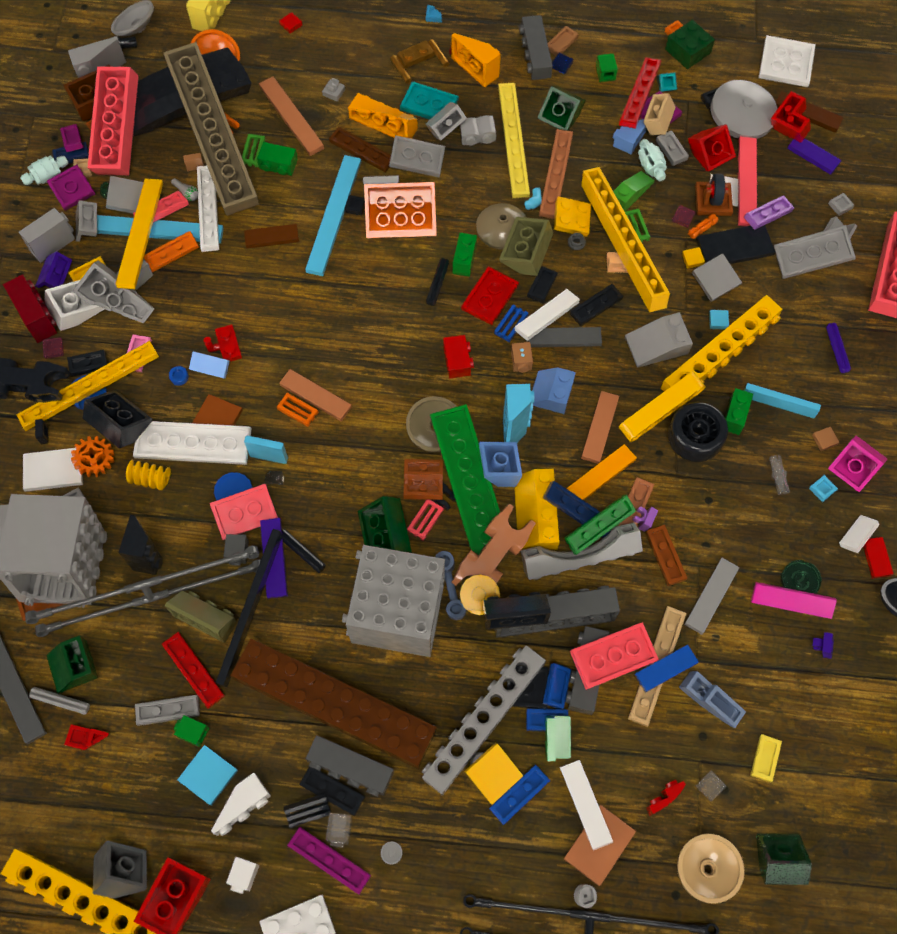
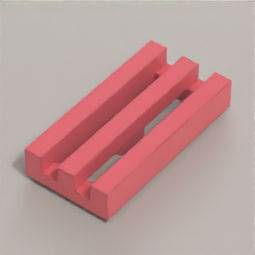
[407,500,444,541]

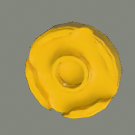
[459,574,500,615]

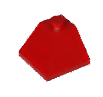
[688,124,736,171]

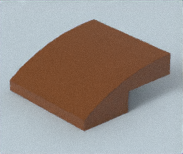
[403,459,443,500]

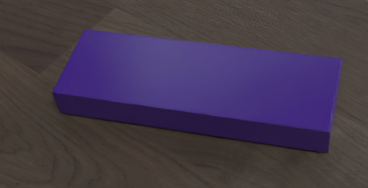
[787,138,841,175]

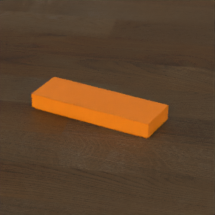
[144,231,199,272]

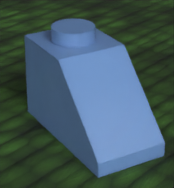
[613,119,647,154]

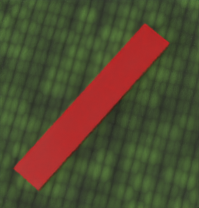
[619,57,662,129]

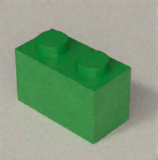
[257,142,298,176]
[453,233,477,277]
[725,388,753,435]

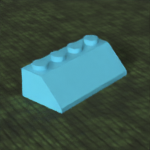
[503,384,534,443]

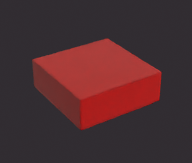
[279,12,302,34]

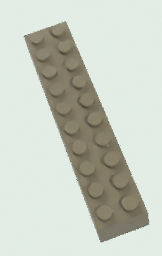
[164,42,259,216]

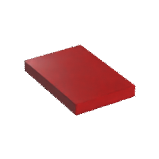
[461,266,519,325]

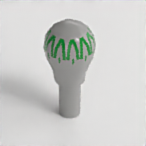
[171,178,198,201]

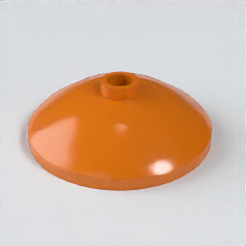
[191,29,240,61]

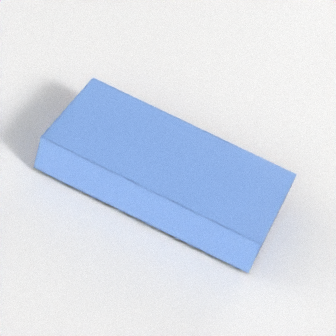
[189,351,230,378]

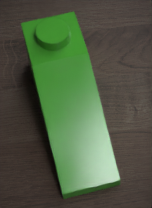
[613,171,655,212]

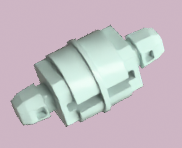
[638,139,667,181]
[20,155,68,185]

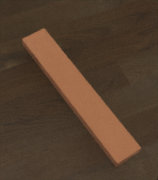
[259,77,324,156]
[539,129,573,219]

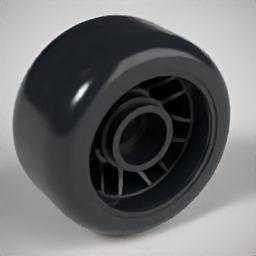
[668,402,728,462]

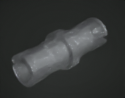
[769,455,790,495]

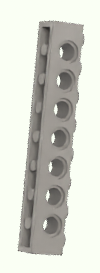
[422,645,546,796]

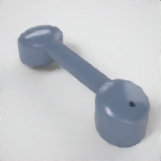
[435,551,467,620]

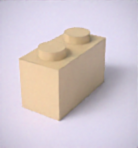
[643,93,676,135]

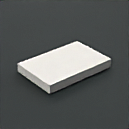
[23,448,83,492]

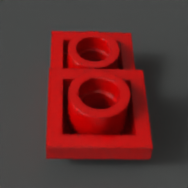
[646,780,686,816]

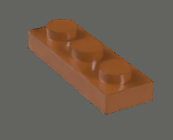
[646,525,687,586]

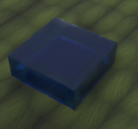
[552,53,573,74]

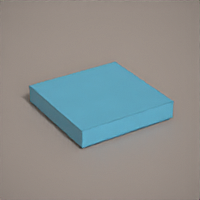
[244,435,288,464]
[177,745,238,806]

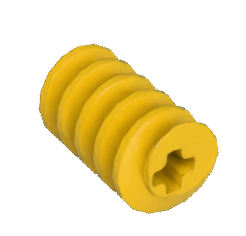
[126,460,171,490]

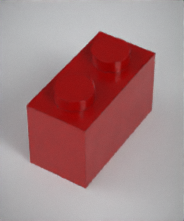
[443,335,474,379]

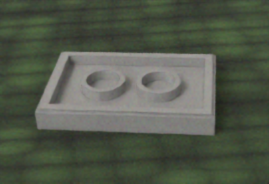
[389,135,445,177]

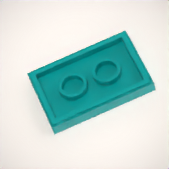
[400,81,459,120]

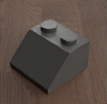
[93,841,147,899]

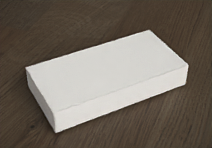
[839,515,879,553]

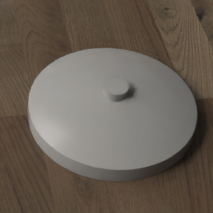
[710,80,777,139]

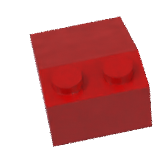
[133,857,211,934]

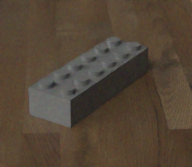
[495,586,620,638]

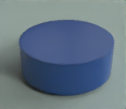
[169,366,189,386]

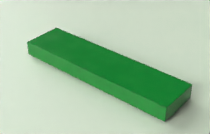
[564,495,636,555]

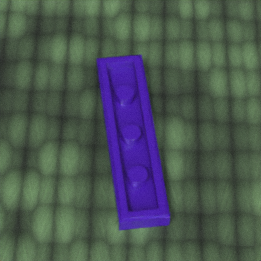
[260,518,288,599]

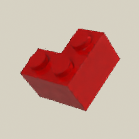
[771,91,811,143]

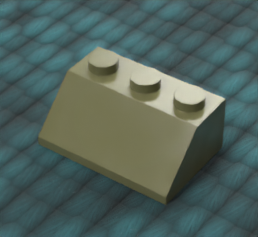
[499,217,553,276]
[165,591,237,643]

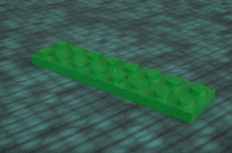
[430,404,509,555]

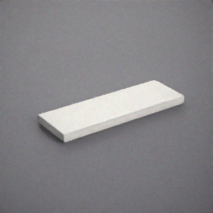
[133,421,251,465]

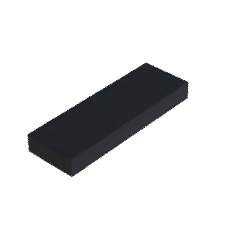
[570,283,624,327]
[299,767,365,816]

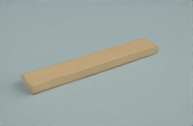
[628,606,686,727]

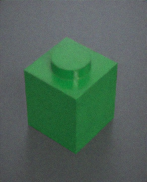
[596,53,618,82]
[174,715,210,748]

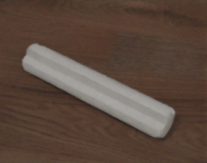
[29,687,90,715]

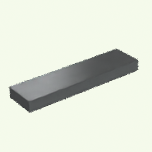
[528,327,602,347]

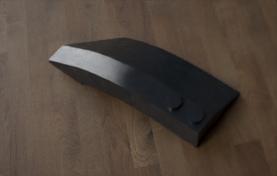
[133,48,252,137]

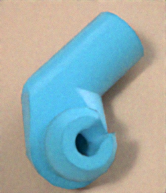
[524,188,542,210]

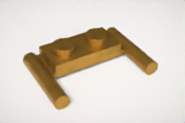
[391,39,449,83]

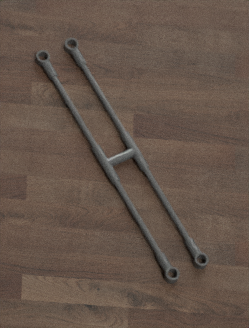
[25,546,261,637]

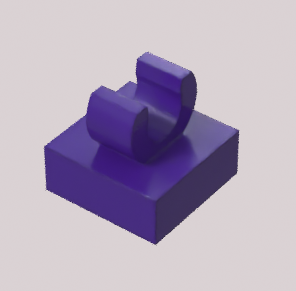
[813,632,834,659]

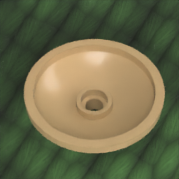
[677,834,744,903]

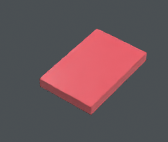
[210,484,278,540]

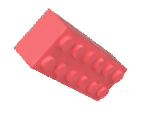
[87,67,138,176]
[868,212,897,318]

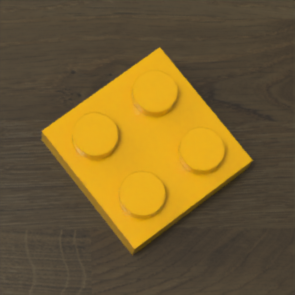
[554,196,591,237]

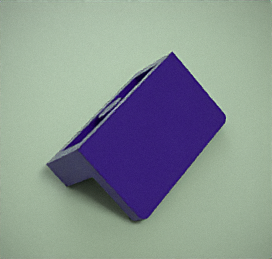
[35,251,72,288]

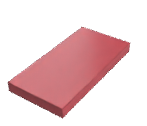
[570,622,659,690]

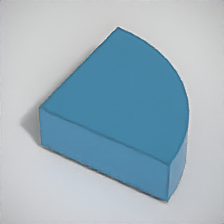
[426,5,442,23]

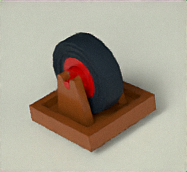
[695,174,733,216]

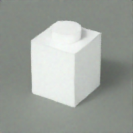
[226,857,259,894]

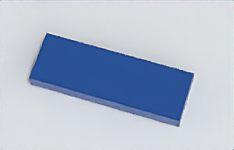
[635,645,699,693]
[489,765,550,825]

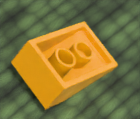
[452,33,501,87]

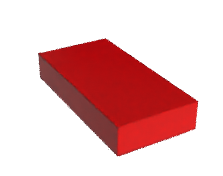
[863,537,894,579]

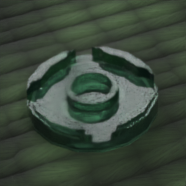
[781,560,822,594]

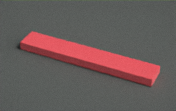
[738,136,757,226]

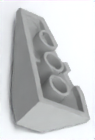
[73,261,155,323]

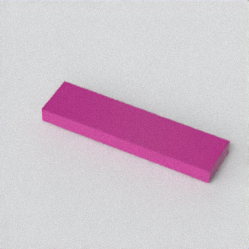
[751,582,837,619]

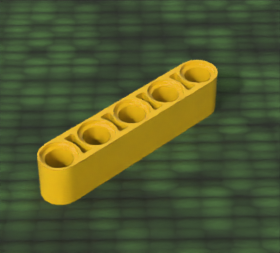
[619,372,706,442]

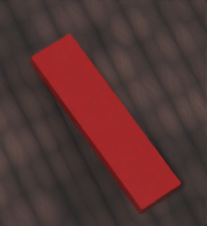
[162,632,225,709]

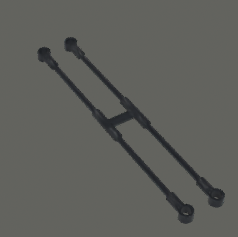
[460,894,719,934]

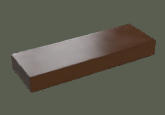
[244,224,299,249]

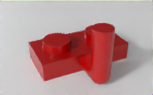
[204,324,242,362]

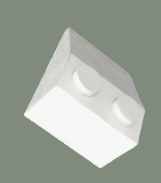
[45,280,105,331]

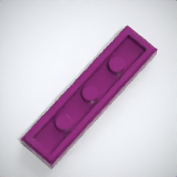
[287,827,371,895]

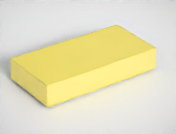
[750,734,782,783]

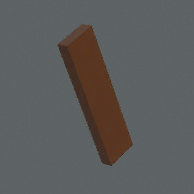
[776,91,844,133]
[329,127,391,173]

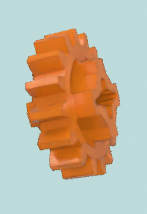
[71,436,115,477]

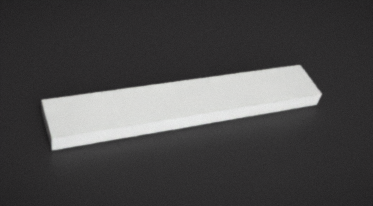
[197,166,219,252]

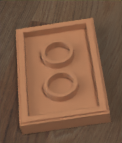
[564,805,636,886]

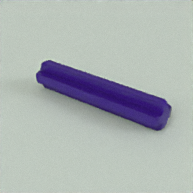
[826,322,851,373]

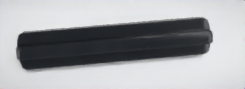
[426,258,449,306]
[282,529,326,573]

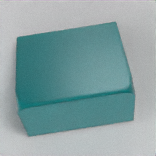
[657,72,677,92]

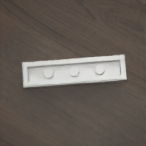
[515,289,580,341]
[560,760,613,850]

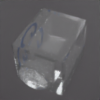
[326,813,352,847]

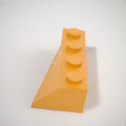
[348,93,418,139]

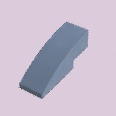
[679,671,746,728]

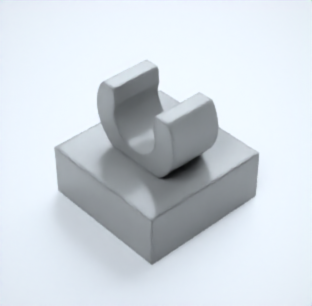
[322,78,345,102]

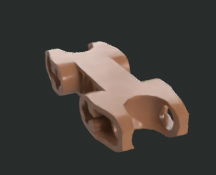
[451,503,536,586]

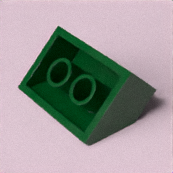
[358,496,412,553]

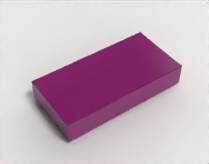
[60,124,83,152]

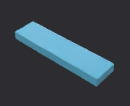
[744,383,821,418]

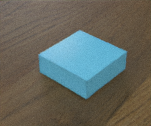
[709,310,729,329]
[809,475,838,502]

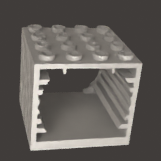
[0,494,107,608]
[342,545,445,657]

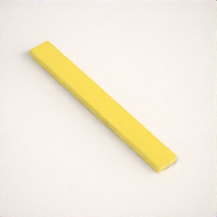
[498,83,530,198]

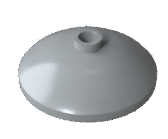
[111,0,154,36]

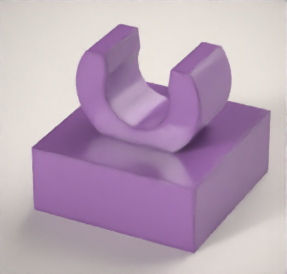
[632,507,658,532]

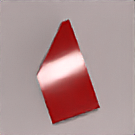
[64,724,109,750]

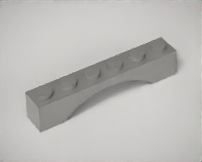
[521,522,643,580]

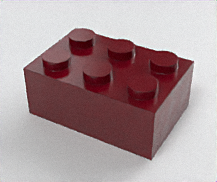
[3,274,57,343]

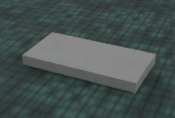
[774,225,856,279]

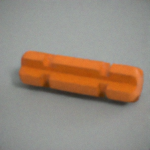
[688,214,718,239]

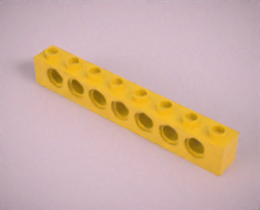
[661,295,783,392]
[1,849,156,934]

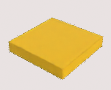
[464,743,523,805]

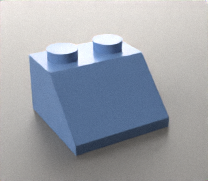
[532,367,576,414]
[479,442,523,487]

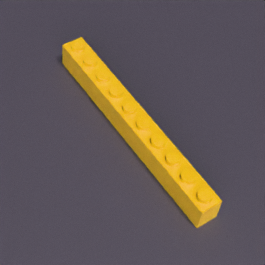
[581,167,670,313]

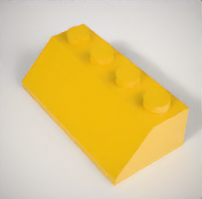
[514,469,559,550]

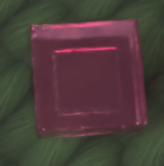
[672,205,696,228]
[43,337,64,359]

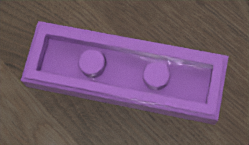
[744,195,794,230]

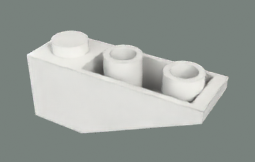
[211,773,271,836]

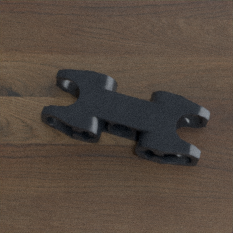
[0,358,70,403]

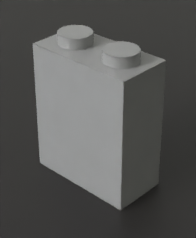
[19,208,75,263]

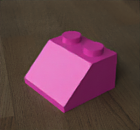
[828,435,887,492]

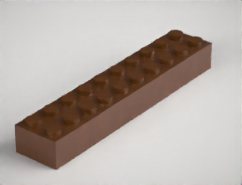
[231,639,437,769]

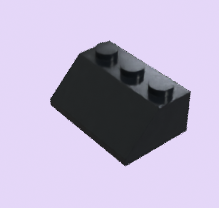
[82,390,152,449]
[118,515,163,575]
[483,592,551,630]

